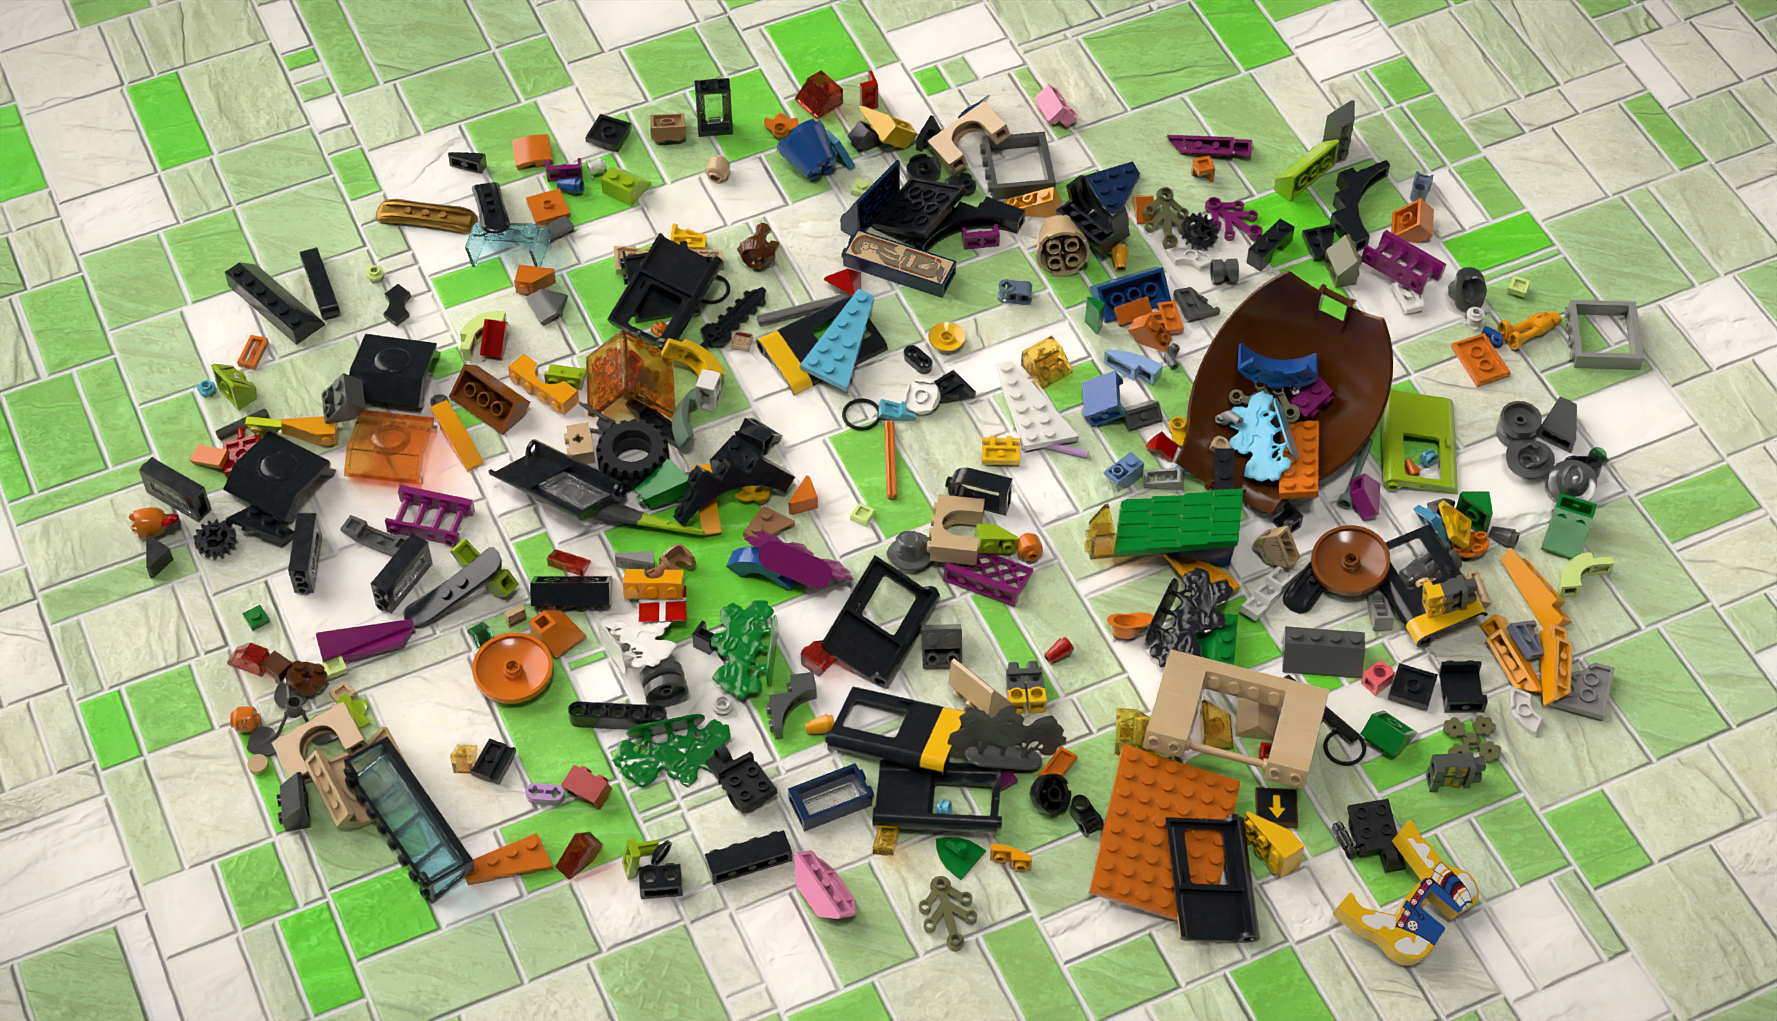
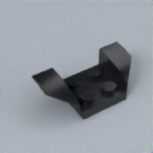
[710,424,773,474]

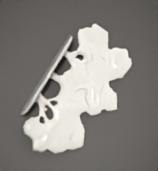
[598,607,677,673]

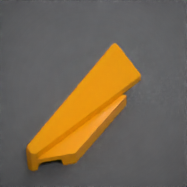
[1501,548,1572,629]
[1480,614,1542,693]

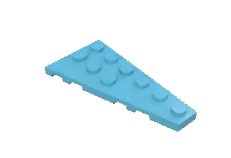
[800,289,874,392]

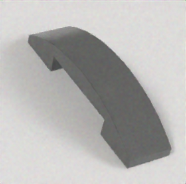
[340,515,409,556]

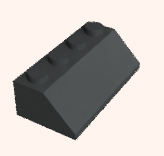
[1282,626,1365,679]

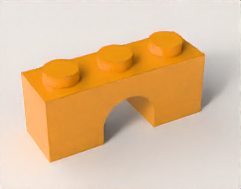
[623,569,685,600]

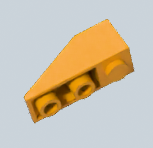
[1006,187,1063,218]

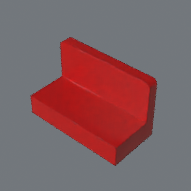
[860,70,878,110]
[480,319,508,358]

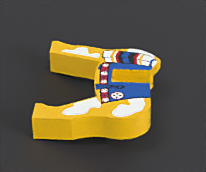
[1332,819,1479,966]

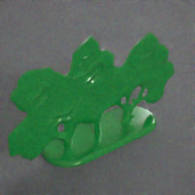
[711,600,778,699]
[612,714,731,788]

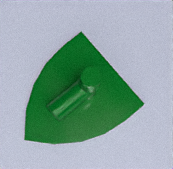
[936,837,986,880]

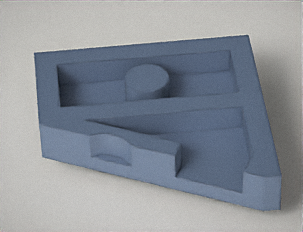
[1507,620,1544,660]

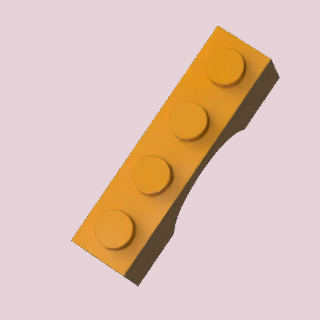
[508,354,579,415]

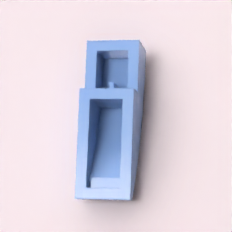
[1104,349,1163,386]

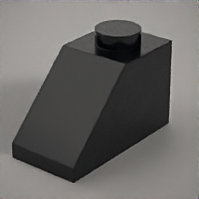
[847,121,884,151]

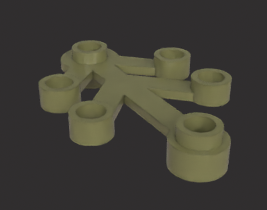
[1143,187,1189,249]
[1229,381,1300,426]
[919,876,977,952]

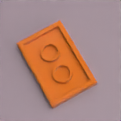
[1451,333,1511,387]

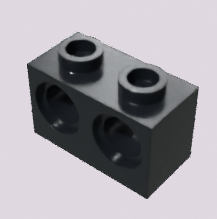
[638,863,683,899]

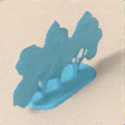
[1229,391,1299,481]

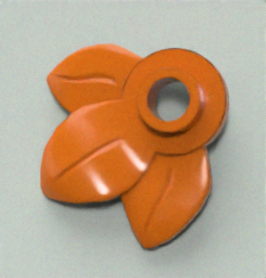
[764,112,799,138]

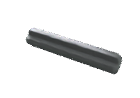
[215,408,269,440]

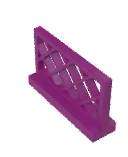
[943,553,1033,607]

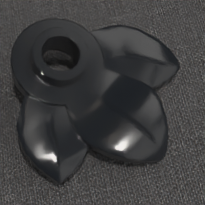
[945,172,977,195]

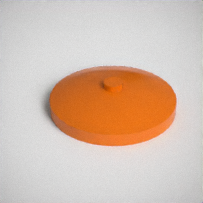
[472,632,553,704]

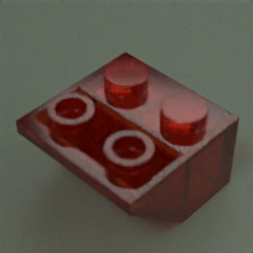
[795,70,843,119]

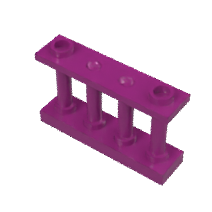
[1361,230,1447,295]
[385,485,475,546]

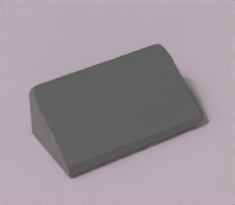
[534,216,574,246]

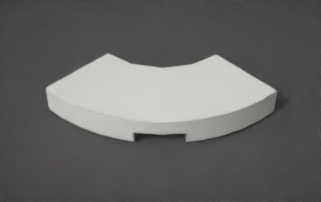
[1166,247,1213,272]
[1509,687,1543,737]

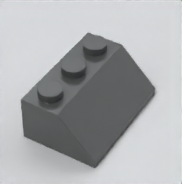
[1322,100,1355,163]

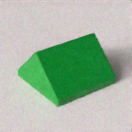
[1456,491,1493,534]

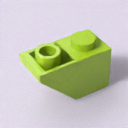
[974,524,1019,554]

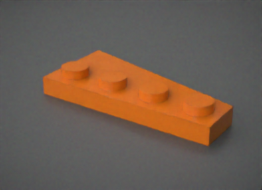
[465,833,553,885]

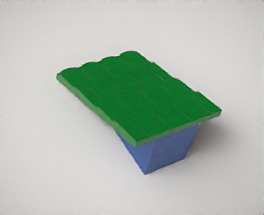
[1113,489,1243,566]

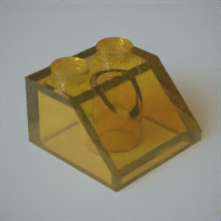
[1084,504,1115,560]

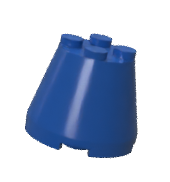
[777,119,837,182]

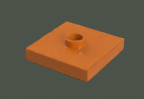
[526,188,571,226]

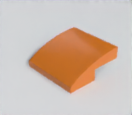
[512,134,553,170]

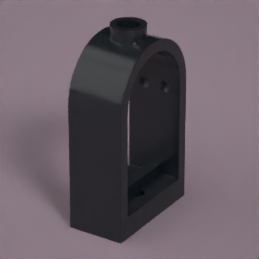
[945,467,1013,516]

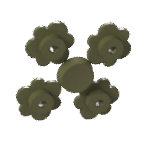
[1443,715,1501,762]

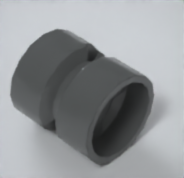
[1210,258,1239,283]

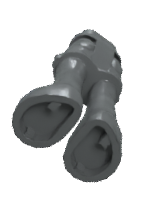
[1399,539,1462,588]

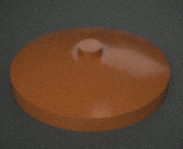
[1311,525,1390,596]

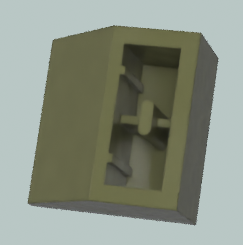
[1324,234,1362,288]

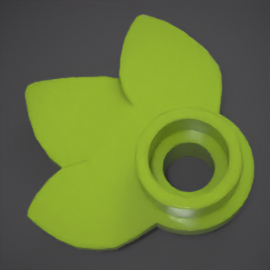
[336,693,370,728]

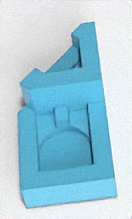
[879,399,916,421]

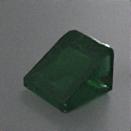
[467,622,494,648]

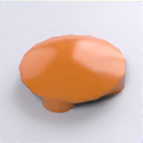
[1451,531,1489,558]

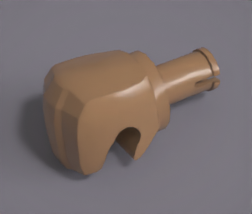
[645,543,696,579]

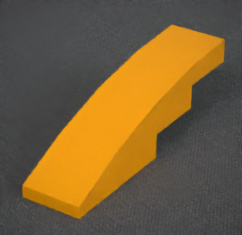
[430,400,484,472]
[691,464,722,537]

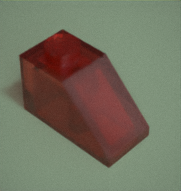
[800,640,837,677]
[227,643,270,677]
[555,832,604,880]

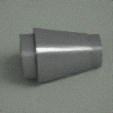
[1489,526,1520,547]

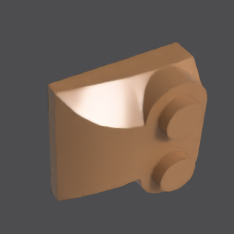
[650,113,686,143]

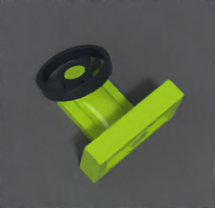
[622,838,672,880]

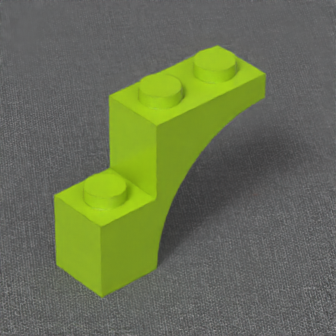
[450,539,519,597]

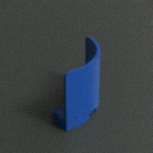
[1238,343,1318,389]

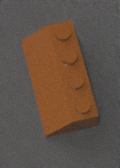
[449,364,530,434]

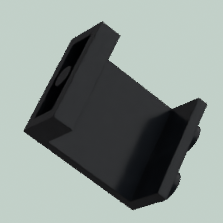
[1438,660,1488,713]

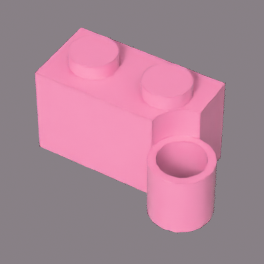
[1034,84,1078,127]

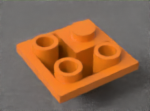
[529,610,586,659]

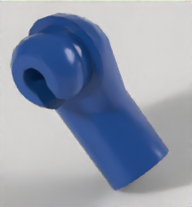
[1482,326,1504,347]

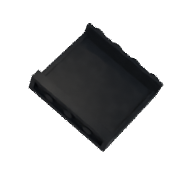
[620,241,700,323]

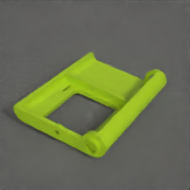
[1381,390,1458,494]

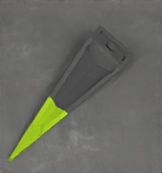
[556,483,705,535]

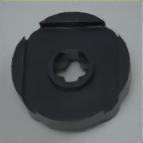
[906,153,941,181]

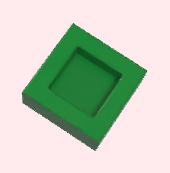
[242,605,270,631]

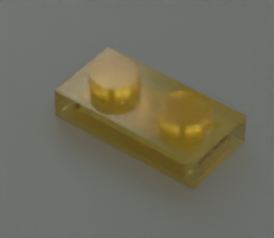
[873,828,900,856]

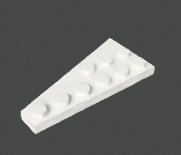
[994,360,1079,451]

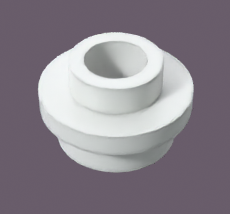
[713,695,733,715]

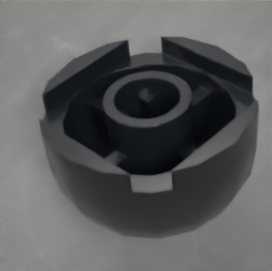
[1029,773,1072,815]

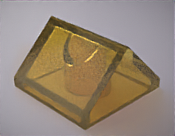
[1199,699,1234,750]

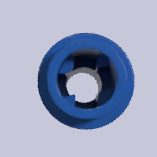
[557,177,584,195]

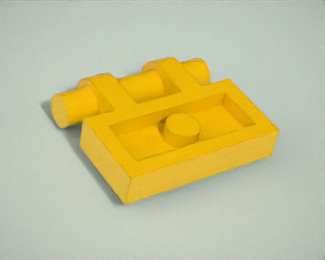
[982,436,1020,465]

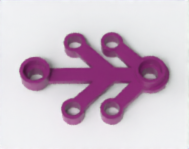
[1205,197,1263,241]

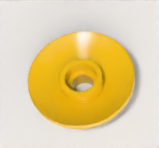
[928,322,965,352]

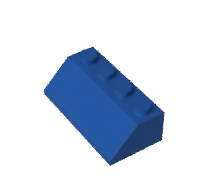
[1090,267,1171,322]

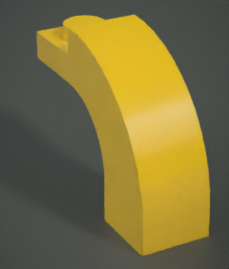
[661,338,724,380]

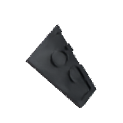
[225,505,294,545]

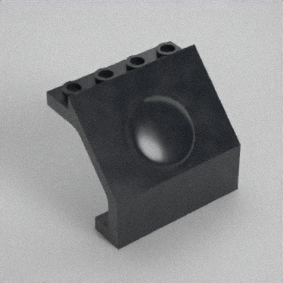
[349,334,441,408]
[223,431,336,522]

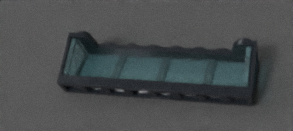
[343,736,474,904]

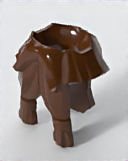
[737,222,780,270]

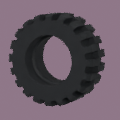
[596,419,670,492]

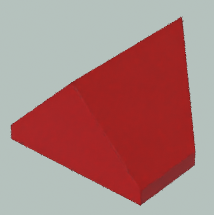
[824,268,861,295]

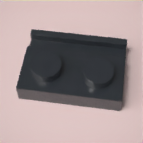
[471,738,516,784]

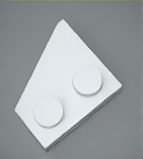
[1392,282,1425,314]

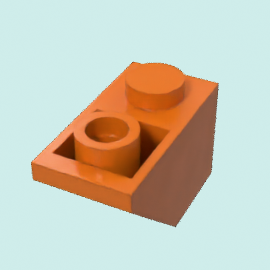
[1128,313,1172,352]

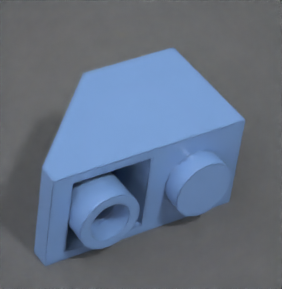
[1104,452,1144,487]

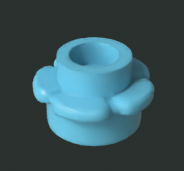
[197,380,216,397]
[1420,450,1438,467]
[936,799,952,814]

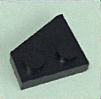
[1302,224,1335,261]
[934,369,976,403]

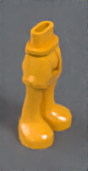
[1498,311,1562,350]

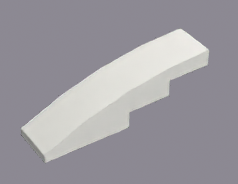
[1240,564,1302,621]

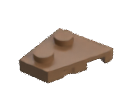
[743,506,795,538]

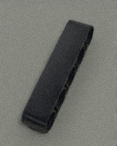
[299,247,340,319]
[568,701,667,730]

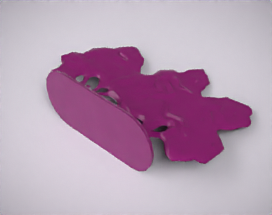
[744,531,853,589]

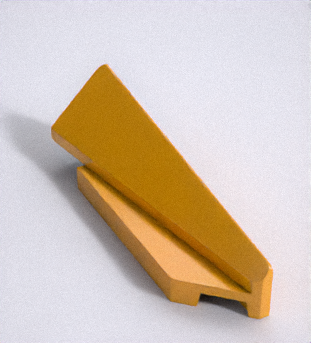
[1538,623,1573,706]

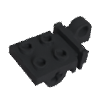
[706,745,778,813]
[1347,799,1406,873]

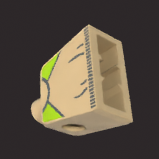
[1253,526,1301,568]

